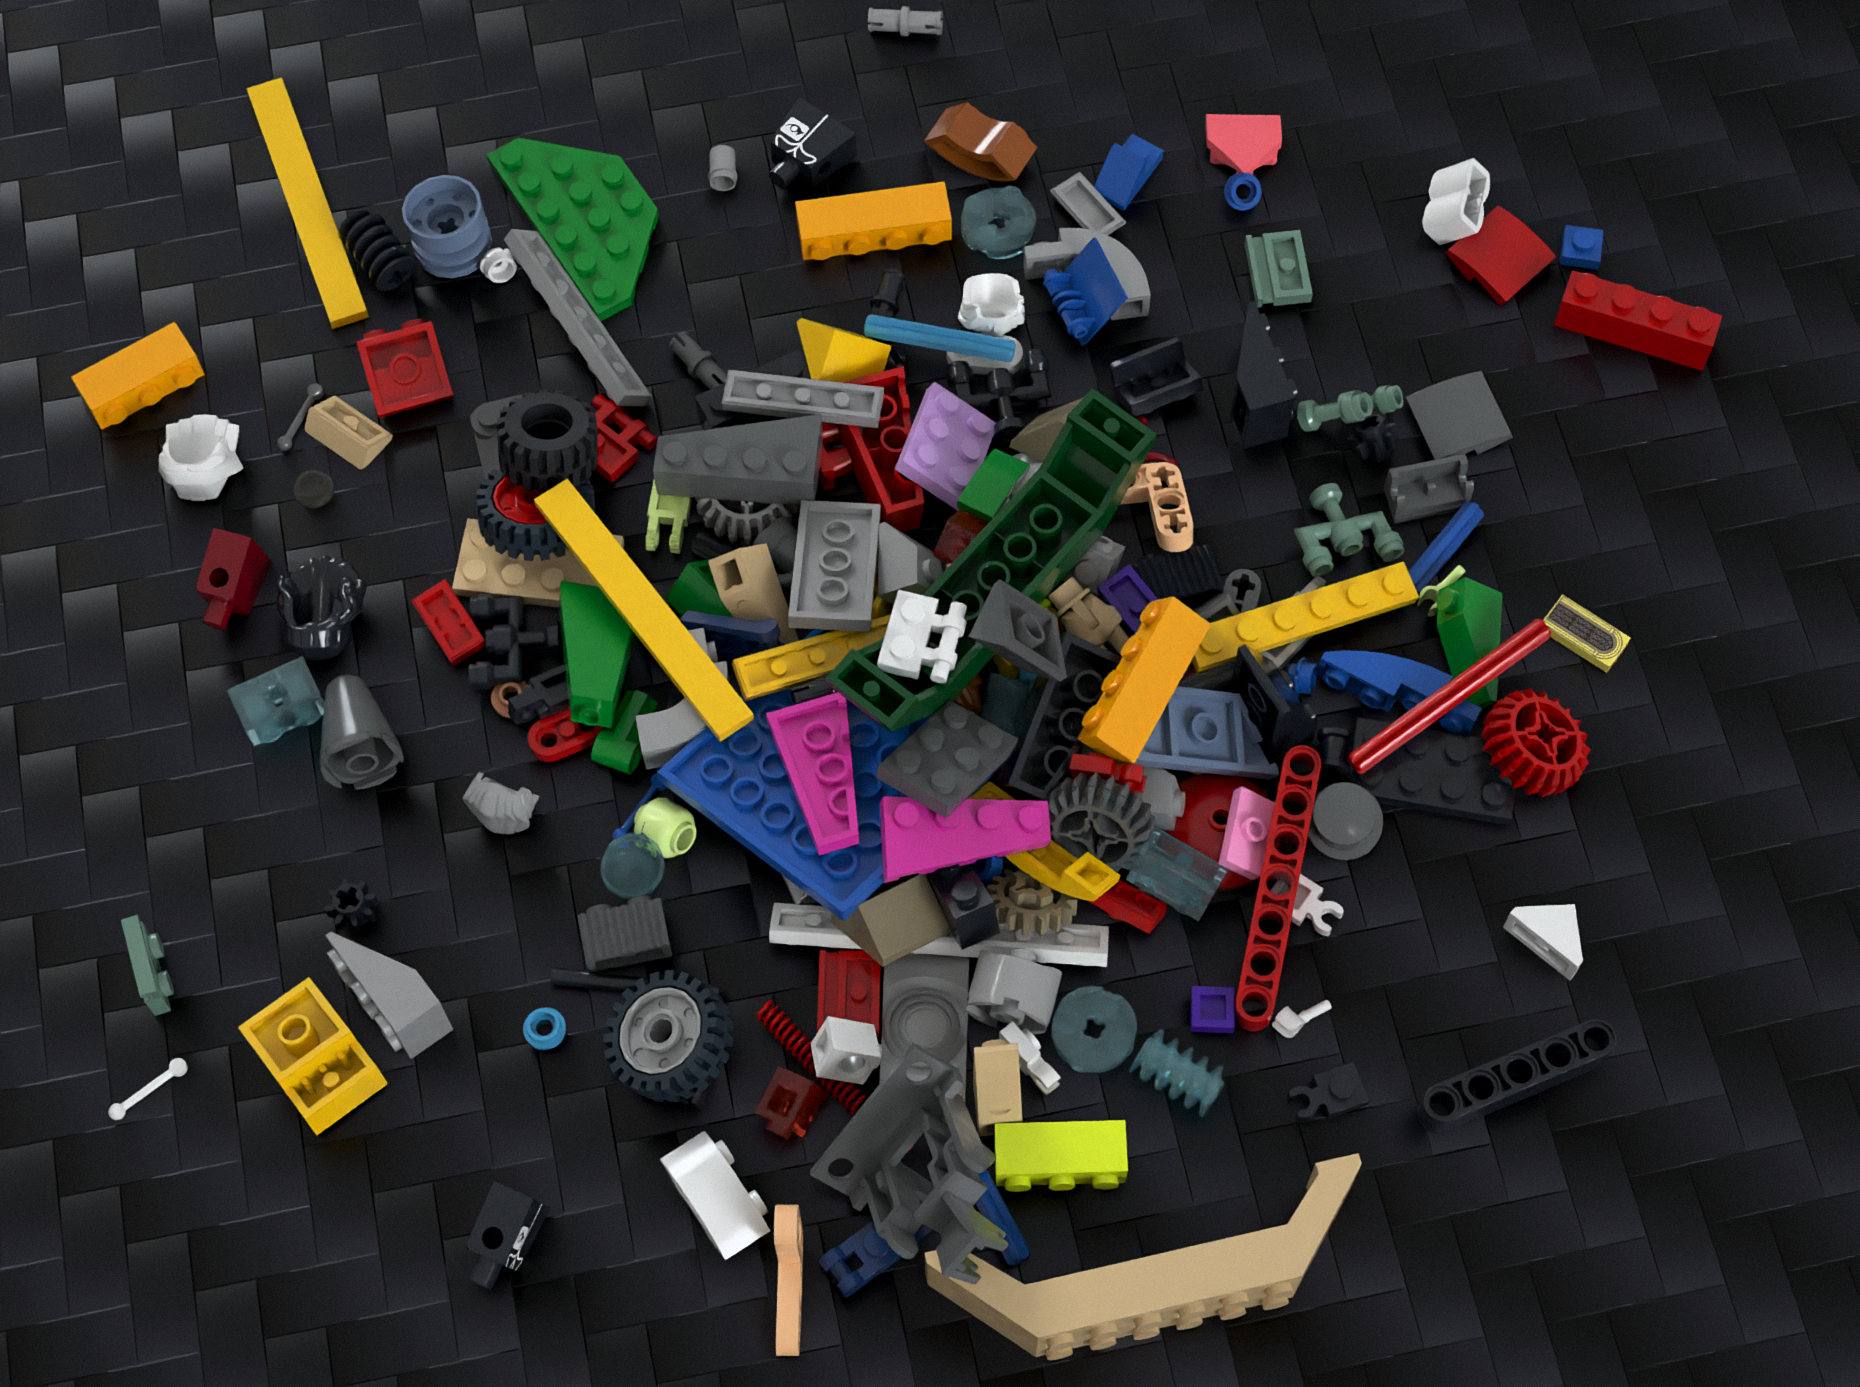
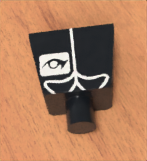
[769,98,857,189]
[466,1181,550,1290]

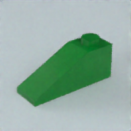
[1437,577,1502,708]

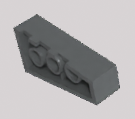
[653,414,823,506]

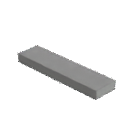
[722,370,884,428]

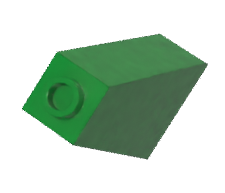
[559,581,636,728]

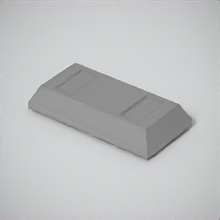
[1050,172,1126,235]

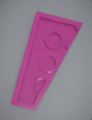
[766,692,859,856]
[880,796,1051,883]

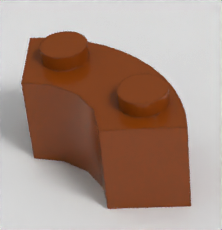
[924,102,1037,181]

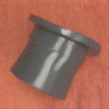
[1308,782,1383,861]

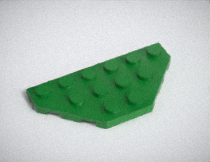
[486,138,659,322]

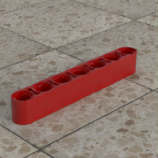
[1235,745,1321,1031]

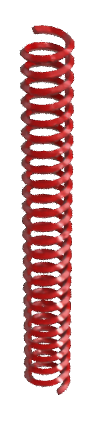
[756,1000,913,1152]

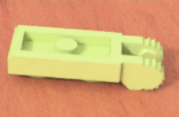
[646,479,693,554]

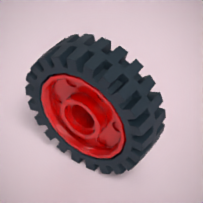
[476,465,595,561]

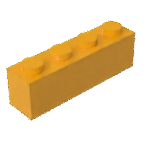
[795,181,952,260]
[1077,596,1211,765]

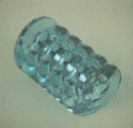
[1129,1028,1226,1118]

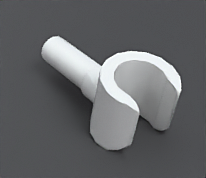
[1272,1000,1332,1038]

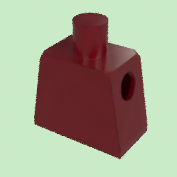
[196,528,272,630]

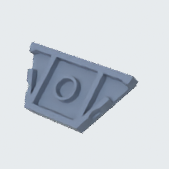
[1135,686,1279,780]

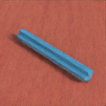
[864,314,1016,363]

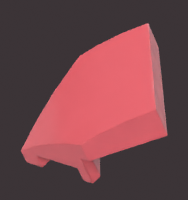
[1205,114,1282,175]

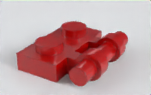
[591,394,658,483]

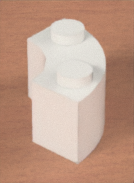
[660,1131,770,1260]

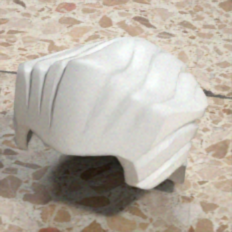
[958,273,1025,337]

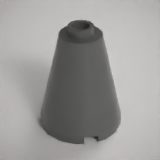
[319,674,404,789]

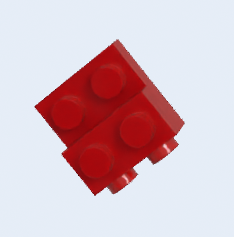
[356,319,454,418]

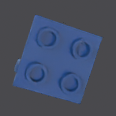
[1043,237,1128,346]

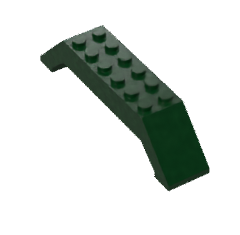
[825,388,1157,733]

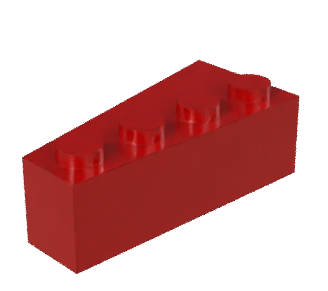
[837,366,925,533]

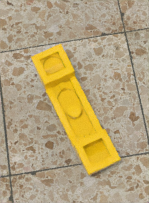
[968,781,1121,901]

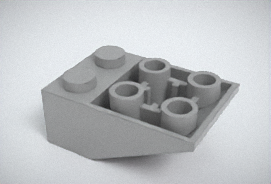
[325,932,453,1059]

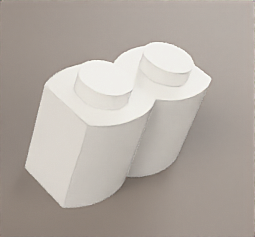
[1422,158,1490,245]

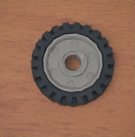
[603,970,734,1103]

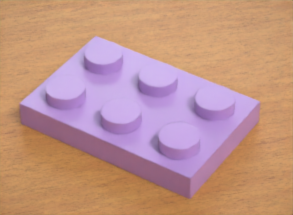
[895,382,996,512]

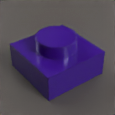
[1190,986,1234,1033]

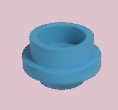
[523,1007,566,1050]

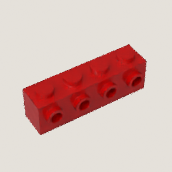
[1554,270,1723,371]

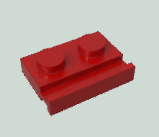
[817,950,881,1037]

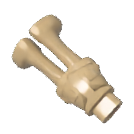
[1048,576,1129,657]

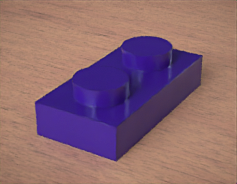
[1097,564,1159,636]

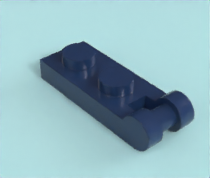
[679,610,785,659]
[818,1201,937,1298]

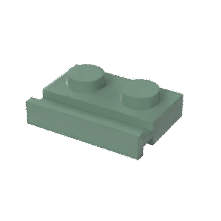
[1245,230,1313,308]
[121,915,174,1016]

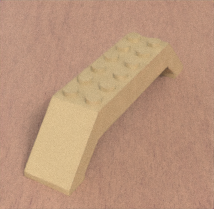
[925,1153,1362,1360]

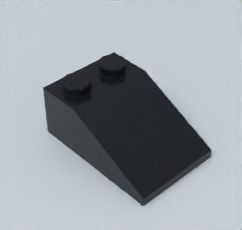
[1229,644,1317,764]

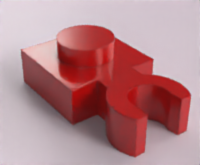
[1069,752,1147,793]

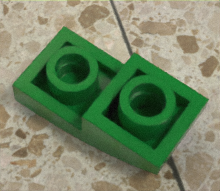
[957,449,1030,522]

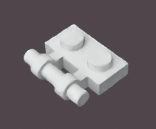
[877,590,967,683]

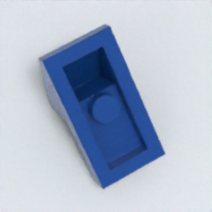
[1094,134,1164,211]

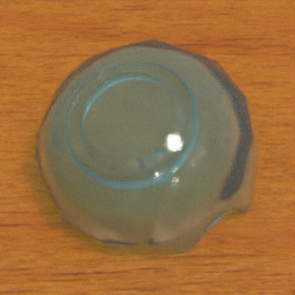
[600,833,665,900]

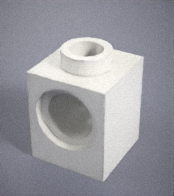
[811,1016,882,1085]

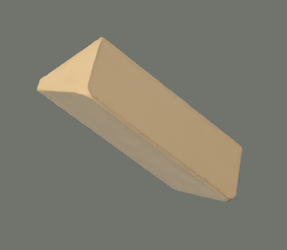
[305,395,393,470]

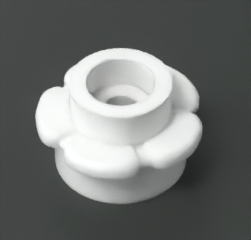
[480,247,517,283]

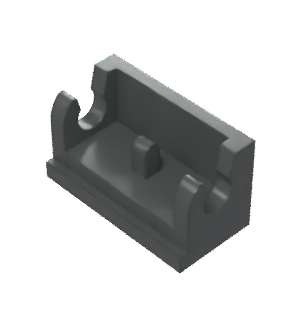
[1384,454,1474,524]

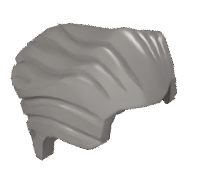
[462,772,540,834]

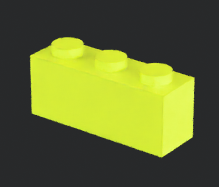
[994,1120,1128,1192]

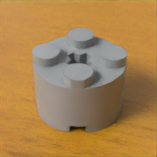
[966,949,1062,1034]

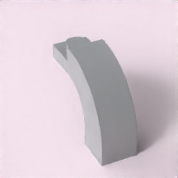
[1023,228,1151,321]
[635,628,730,770]

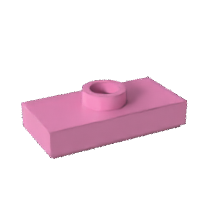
[1218,786,1275,880]

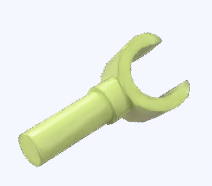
[1417,565,1466,616]

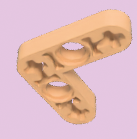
[1119,462,1193,552]
[774,1205,803,1356]

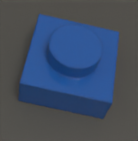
[1560,225,1603,270]

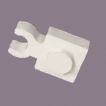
[1271,874,1344,936]
[999,1021,1060,1096]

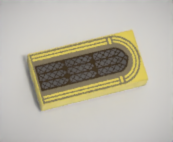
[1543,595,1631,673]

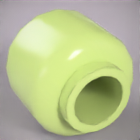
[634,797,696,858]

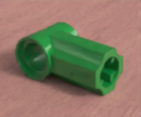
[591,690,660,775]

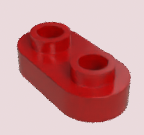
[528,708,603,762]

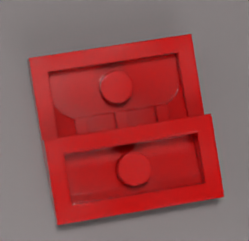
[1445,205,1556,306]

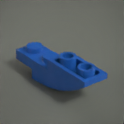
[1317,650,1482,736]

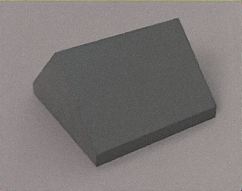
[968,579,1067,682]

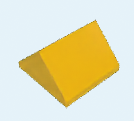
[796,318,892,383]

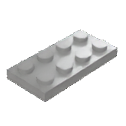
[788,500,881,632]

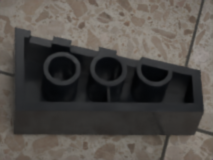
[995,632,1122,801]

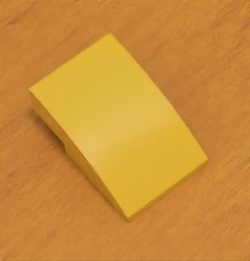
[238,977,388,1135]

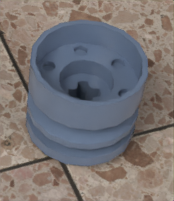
[402,175,493,278]

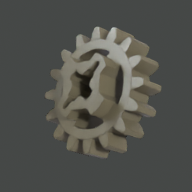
[987,868,1078,936]

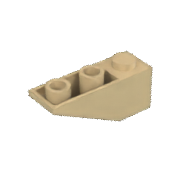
[708,543,799,645]
[973,1039,1022,1137]

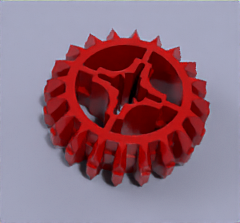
[1480,688,1591,798]

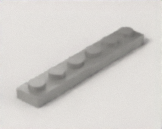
[504,229,651,407]

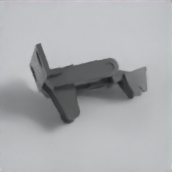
[810,1043,1009,1285]

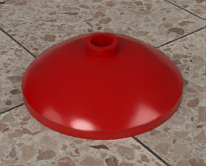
[1156,773,1279,890]

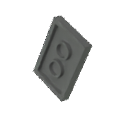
[876,700,1018,818]

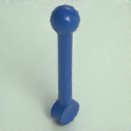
[612,773,666,844]

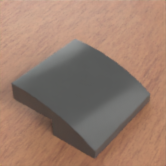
[1406,371,1513,460]

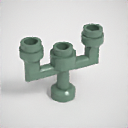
[1297,385,1403,432]
[1294,483,1405,577]

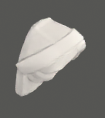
[158,414,243,501]

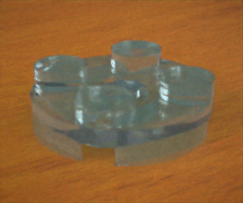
[961,186,1036,259]
[1051,986,1137,1073]

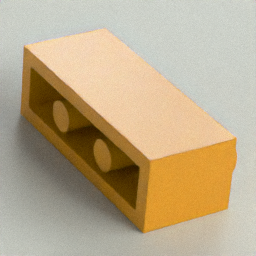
[71,322,205,430]

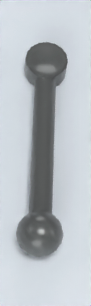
[277,383,324,451]

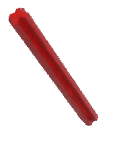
[1348,619,1551,774]

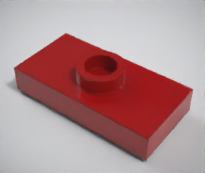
[411,579,486,666]
[1086,879,1168,934]

